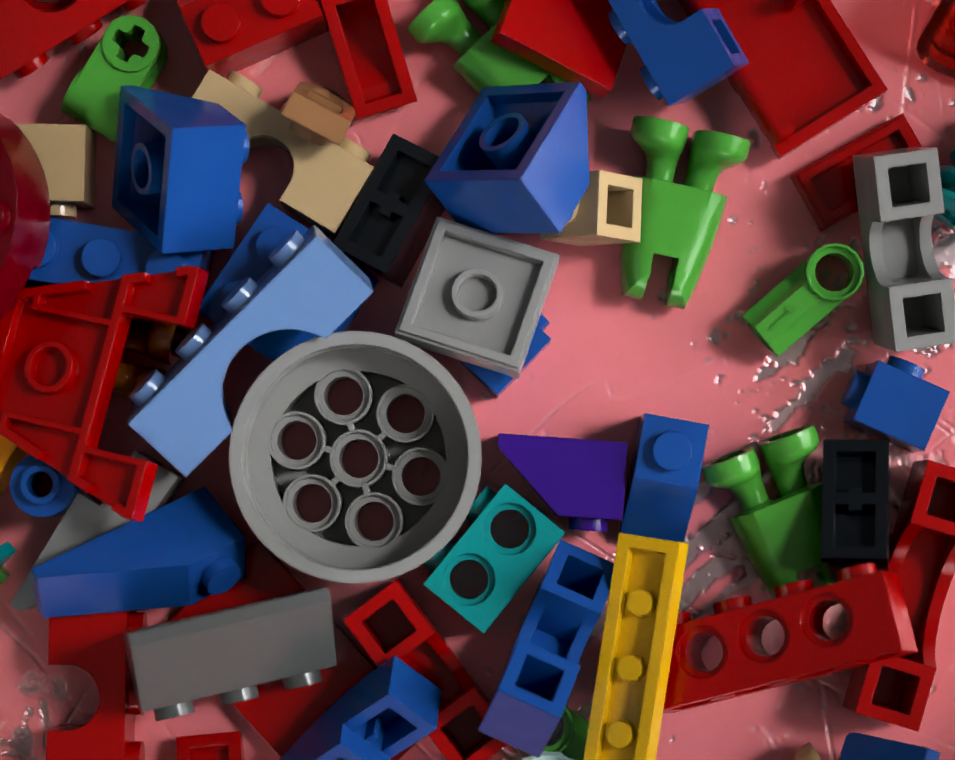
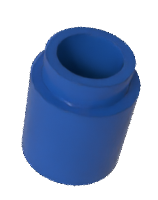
[10,455,85,517]

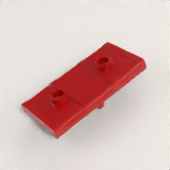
[678,0,888,160]

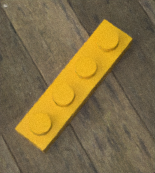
[583,533,689,760]

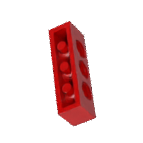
[663,563,918,713]

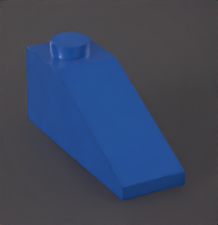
[31,486,246,618]

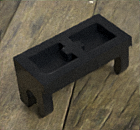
[333,133,445,288]
[821,439,890,583]

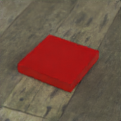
[491,0,627,99]

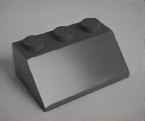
[122,587,337,721]

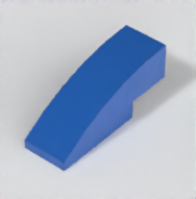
[280,655,442,760]

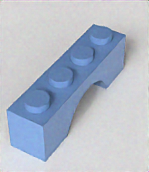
[128,225,373,477]

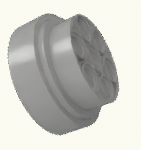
[229,331,482,584]

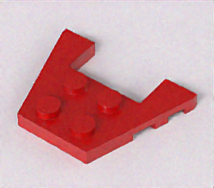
[0,266,209,523]

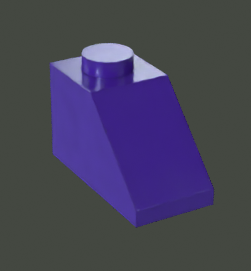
[497,433,628,532]

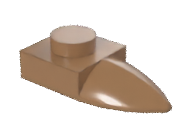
[281,82,356,146]

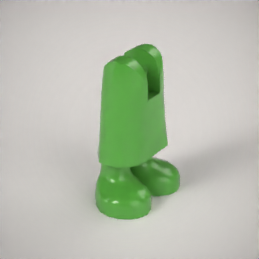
[407,0,592,103]
[620,116,751,309]
[701,424,839,606]

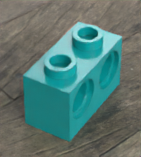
[423,483,566,634]

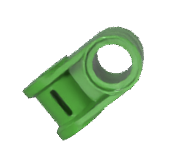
[61,15,168,143]

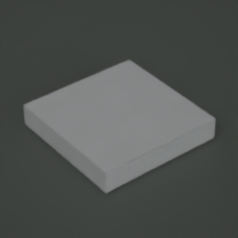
[394,216,560,379]

